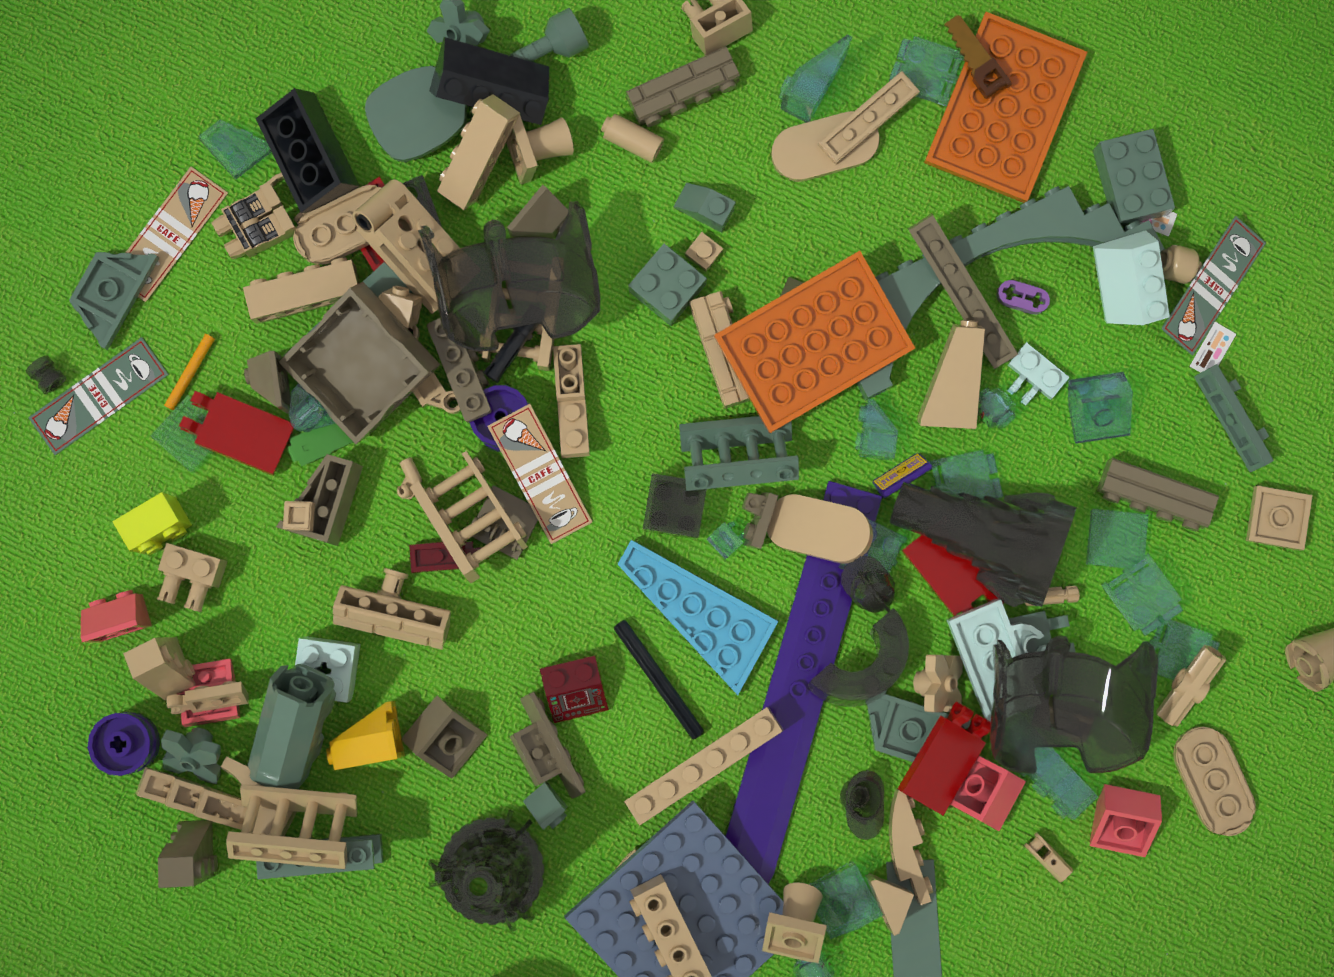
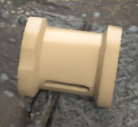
[377,568,409,599]

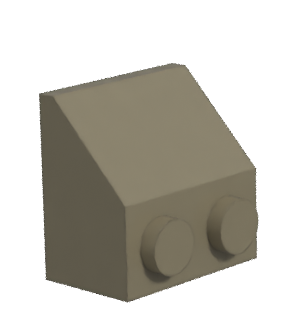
[401,695,487,779]

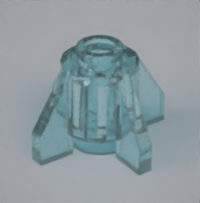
[289,384,336,432]

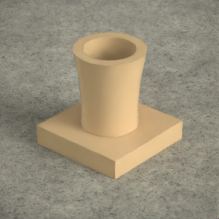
[506,115,574,185]
[762,883,827,964]

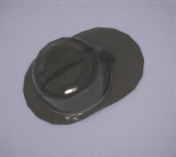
[841,556,895,613]
[840,770,884,840]

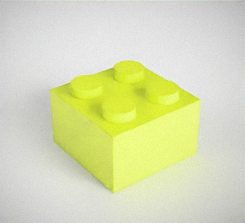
[112,492,192,555]

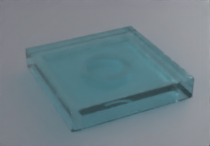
[151,395,213,473]
[1086,509,1148,570]

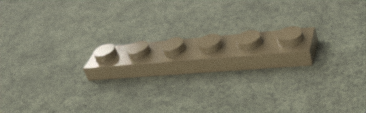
[908,213,1018,369]

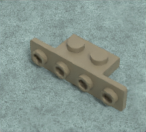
[427,314,492,423]
[509,692,586,799]

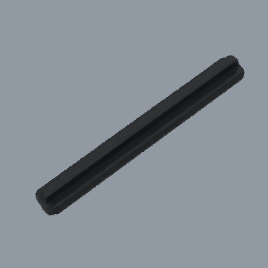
[614,620,704,740]

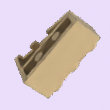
[123,637,195,700]

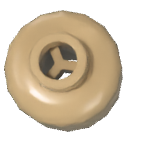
[1160,245,1202,284]

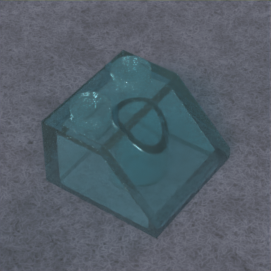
[1068,372,1133,444]
[809,861,883,939]

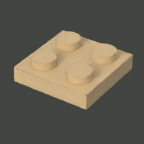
[1246,486,1312,551]

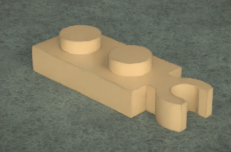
[167,681,249,714]

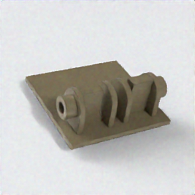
[471,485,538,560]

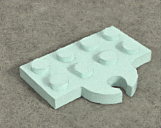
[947,598,1049,723]

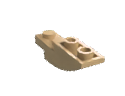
[553,344,590,458]
[889,789,933,905]

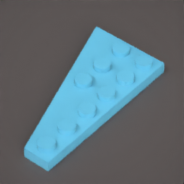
[618,540,778,695]

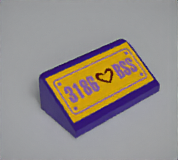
[872,453,932,499]

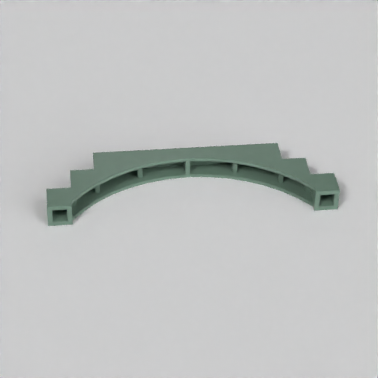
[856,186,1164,401]

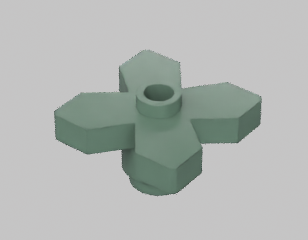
[427,0,490,45]
[161,728,221,784]

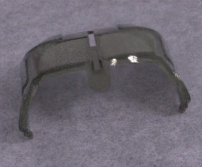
[418,201,600,352]
[990,636,1158,774]

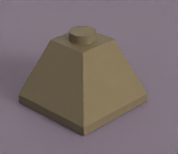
[507,185,571,243]
[244,351,293,414]

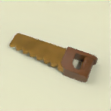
[944,15,1012,99]

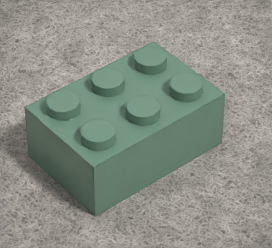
[1093,129,1175,226]

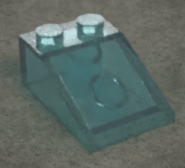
[779,35,853,123]

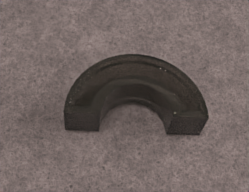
[808,608,909,707]

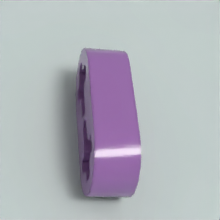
[996,280,1050,315]

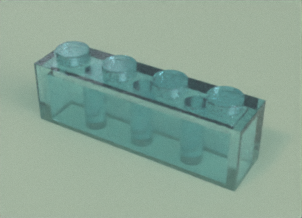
[990,713,1098,820]

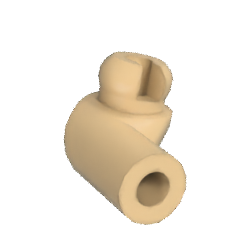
[397,457,422,499]

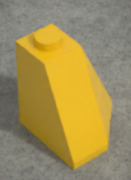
[326,701,405,770]

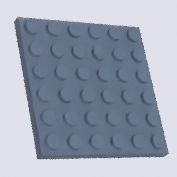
[564,800,783,977]

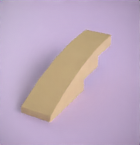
[135,767,247,830]

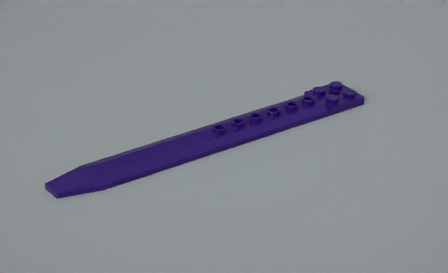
[726,481,882,884]

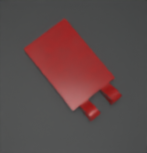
[179,391,296,476]
[902,516,1005,617]
[897,701,994,816]

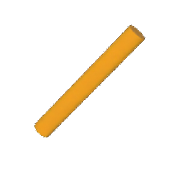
[164,333,215,411]

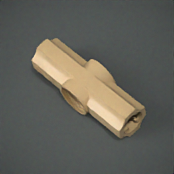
[1156,645,1226,727]

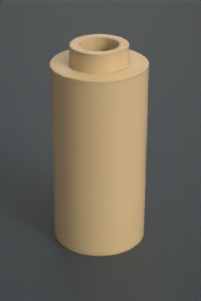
[601,114,665,163]

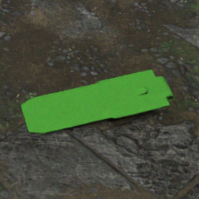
[287,421,353,466]

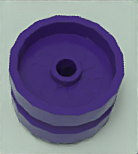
[469,385,529,452]
[87,712,160,776]

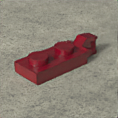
[409,541,489,573]

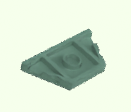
[69,252,159,350]
[865,688,971,762]

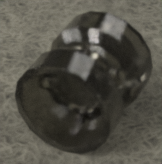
[26,355,66,394]

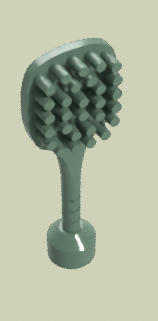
[365,8,589,162]

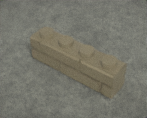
[626,46,740,127]
[1097,458,1219,531]

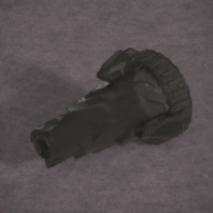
[890,482,1077,607]
[428,809,546,932]

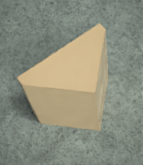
[865,874,914,936]

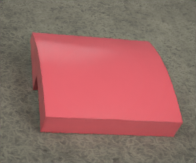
[177,659,240,727]

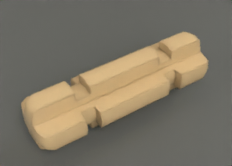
[1023,586,1080,606]

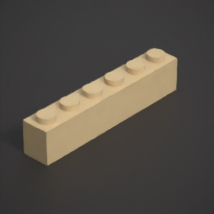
[624,707,784,826]

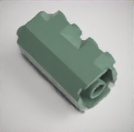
[248,664,336,789]

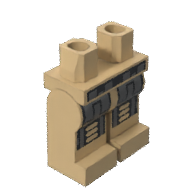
[211,181,296,260]

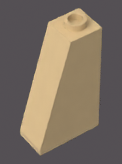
[917,320,985,429]

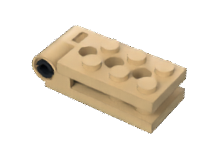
[352,179,480,314]

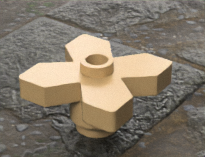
[913,654,963,712]

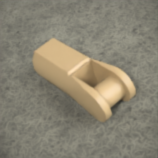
[1024,833,1073,883]

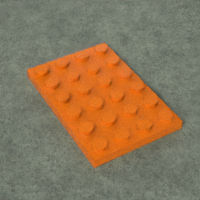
[924,12,1087,203]
[713,251,915,433]

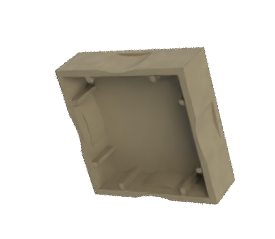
[279,282,440,444]

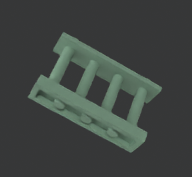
[679,416,799,491]
[256,834,384,879]

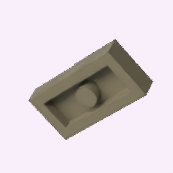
[742,493,778,549]

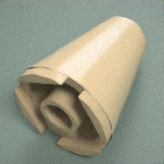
[1285,628,1334,692]

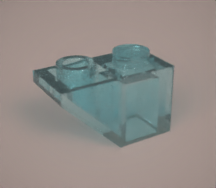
[855,399,898,461]

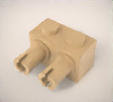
[681,0,753,56]
[157,543,228,612]

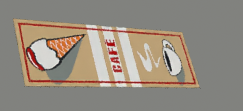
[125,167,228,302]
[487,404,592,544]

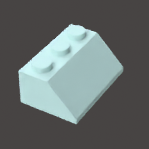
[1093,230,1170,325]

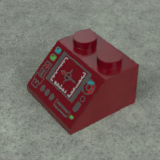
[540,655,609,723]

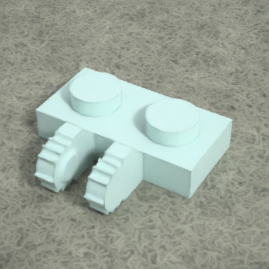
[1007,342,1069,406]

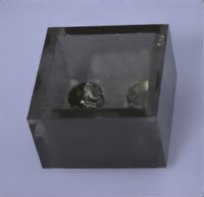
[643,473,707,540]

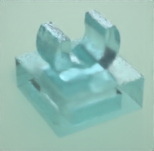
[707,522,744,560]

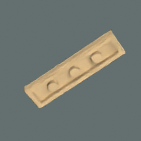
[818,71,920,165]

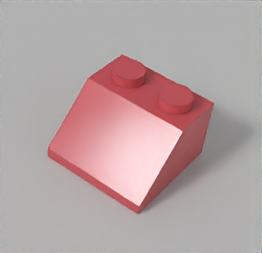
[81,590,152,643]
[950,756,1026,831]
[1090,784,1162,857]

